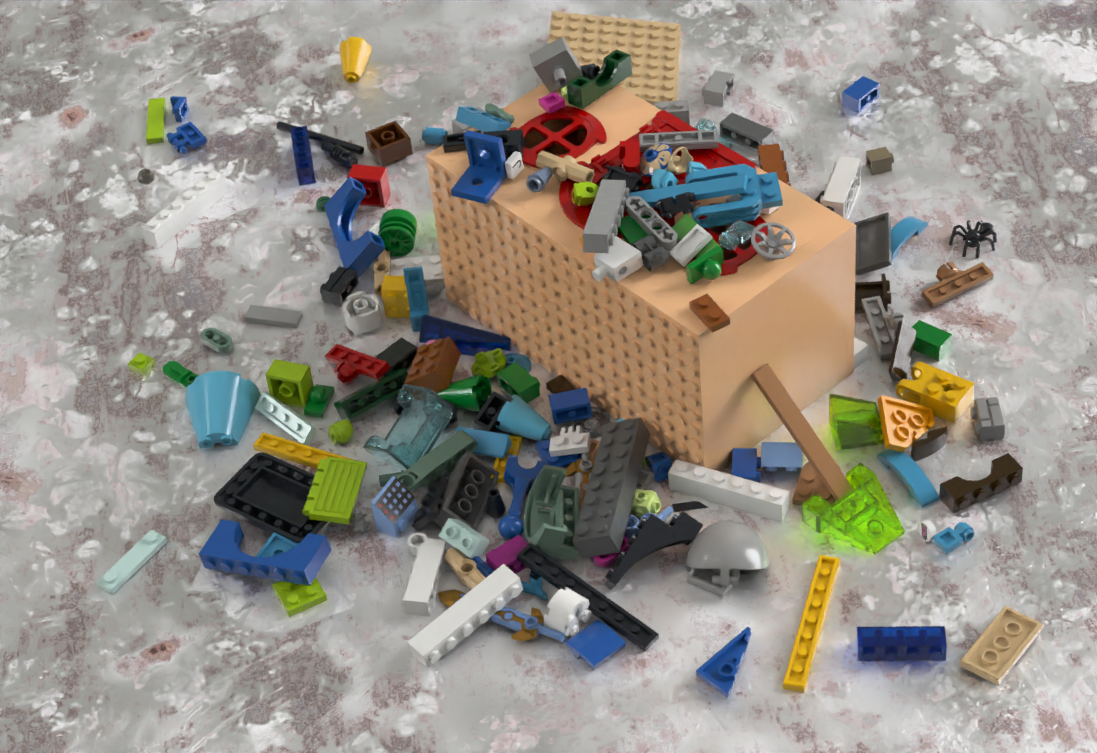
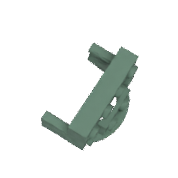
[523,465,579,561]

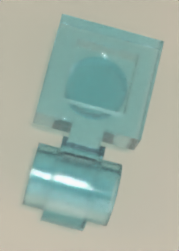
[719,219,755,250]

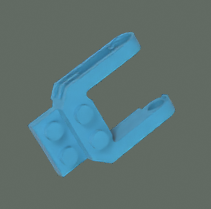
[685,164,783,228]

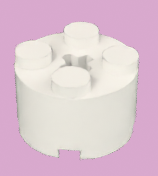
[342,291,382,335]
[544,587,592,638]

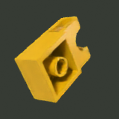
[895,361,974,424]

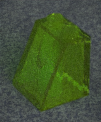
[829,394,884,450]

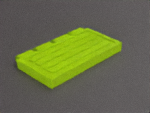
[302,456,367,525]

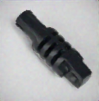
[321,140,358,167]

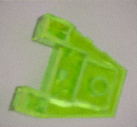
[801,463,905,555]

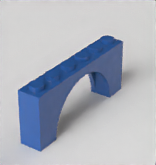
[324,177,385,278]
[199,519,331,586]

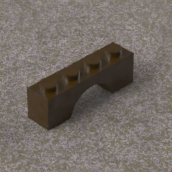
[939,453,1023,513]

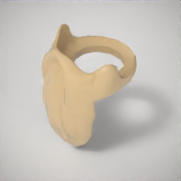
[664,147,693,175]

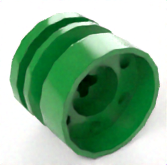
[378,209,417,257]

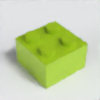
[265,359,314,408]

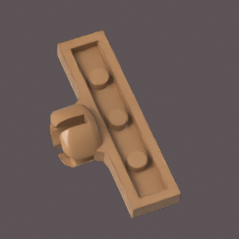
[921,262,994,308]

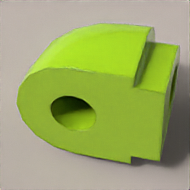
[572,182,599,206]
[328,420,354,445]

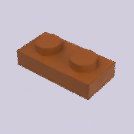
[689,294,730,333]

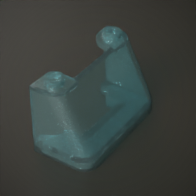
[363,384,452,470]

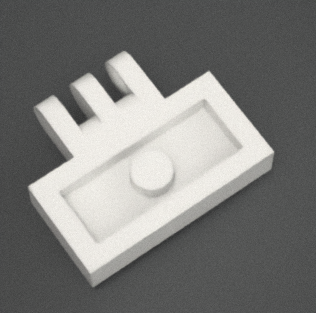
[549,425,591,457]

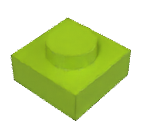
[128,352,155,375]

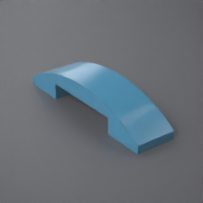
[891,216,928,261]
[403,267,431,332]
[876,449,939,507]

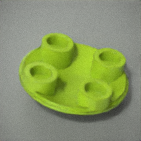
[471,349,506,379]

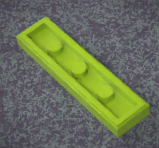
[146,97,166,144]

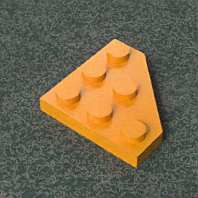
[877,395,935,452]

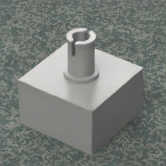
[529,37,583,93]

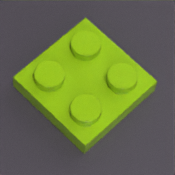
[272,577,327,617]

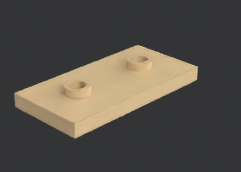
[959,605,1043,685]

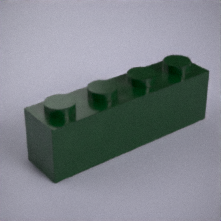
[333,368,408,420]

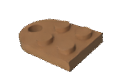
[792,462,841,511]

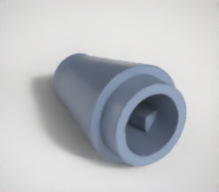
[526,167,553,192]

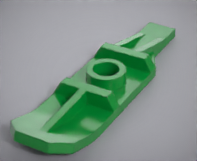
[163,361,199,389]

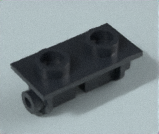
[602,165,645,193]
[655,191,700,219]

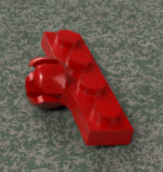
[325,344,390,385]

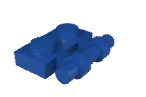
[166,122,207,154]

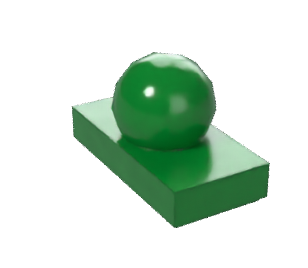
[686,246,724,284]
[304,384,335,418]

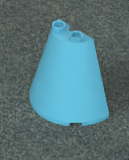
[185,371,261,448]

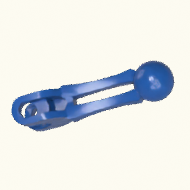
[498,454,547,540]

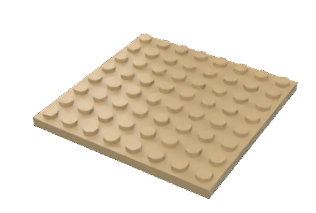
[548,11,681,106]

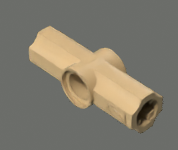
[536,151,594,183]
[373,249,391,297]
[443,547,485,590]

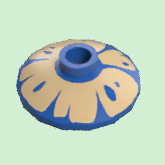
[639,143,672,177]

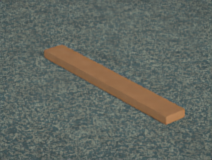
[750,364,860,511]

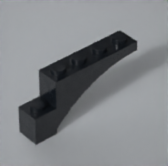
[605,511,703,589]

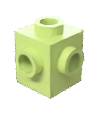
[630,489,662,519]

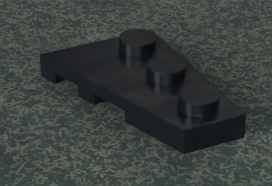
[412,475,448,531]

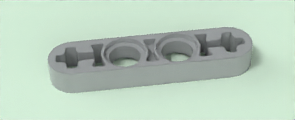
[626,196,678,250]

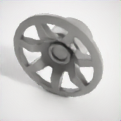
[751,222,796,261]

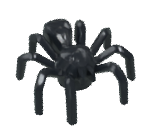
[949,220,997,259]

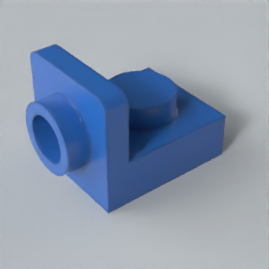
[170,96,189,122]
[645,451,672,482]

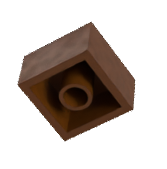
[365,120,413,166]

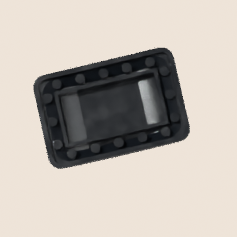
[213,453,327,544]

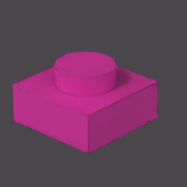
[538,92,565,114]

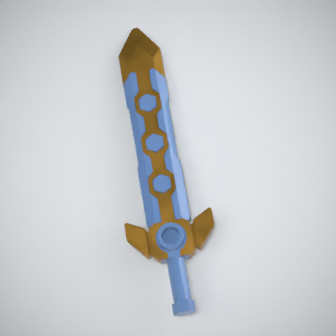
[437,589,566,642]

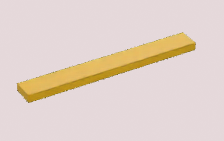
[783,555,840,693]

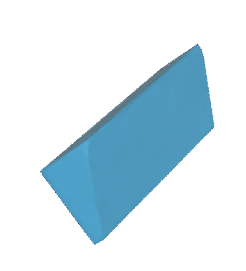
[456,106,511,132]
[456,427,512,459]

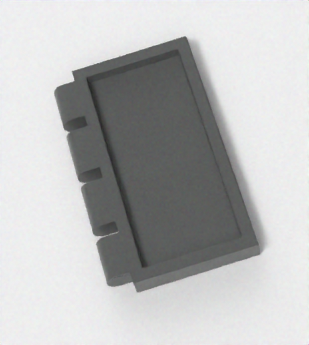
[854,212,892,276]

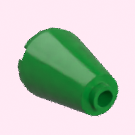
[436,375,492,413]

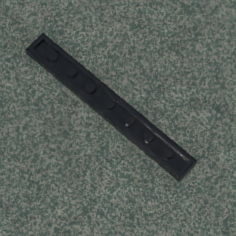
[517,543,659,651]

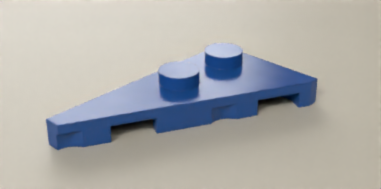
[696,627,752,698]

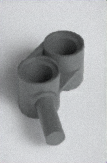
[631,235,670,271]

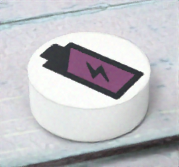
[918,520,937,542]

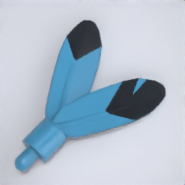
[521,570,548,600]

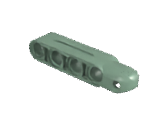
[397,430,478,494]

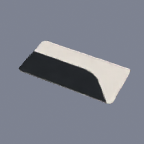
[671,496,710,512]

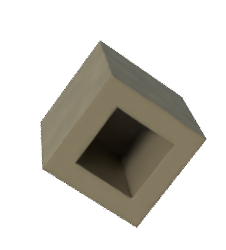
[866,147,894,175]

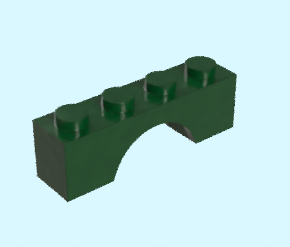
[567,49,632,109]

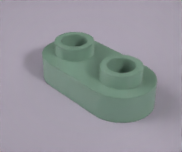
[201,328,233,353]

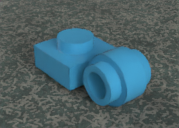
[933,522,974,554]

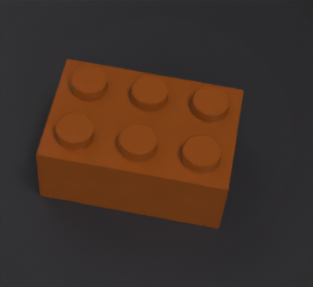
[404,337,461,399]

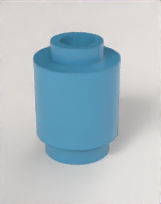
[422,127,448,145]

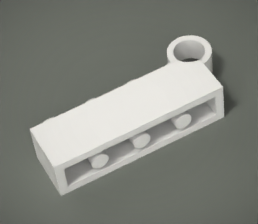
[401,533,448,616]

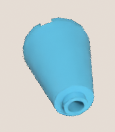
[496,394,553,442]

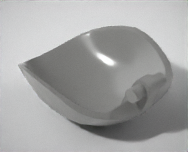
[686,520,769,587]

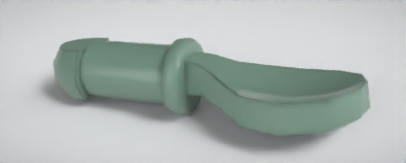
[485,103,514,124]

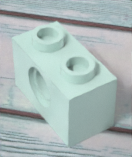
[439,518,490,558]

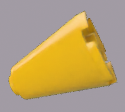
[339,37,372,83]

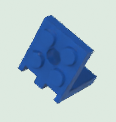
[451,130,507,204]

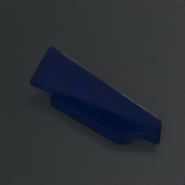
[419,314,512,356]

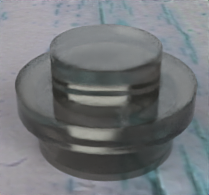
[137,169,155,185]

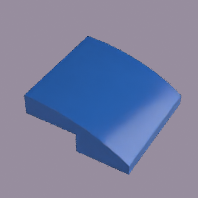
[564,620,626,670]

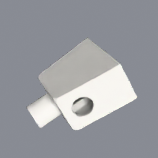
[592,236,644,282]

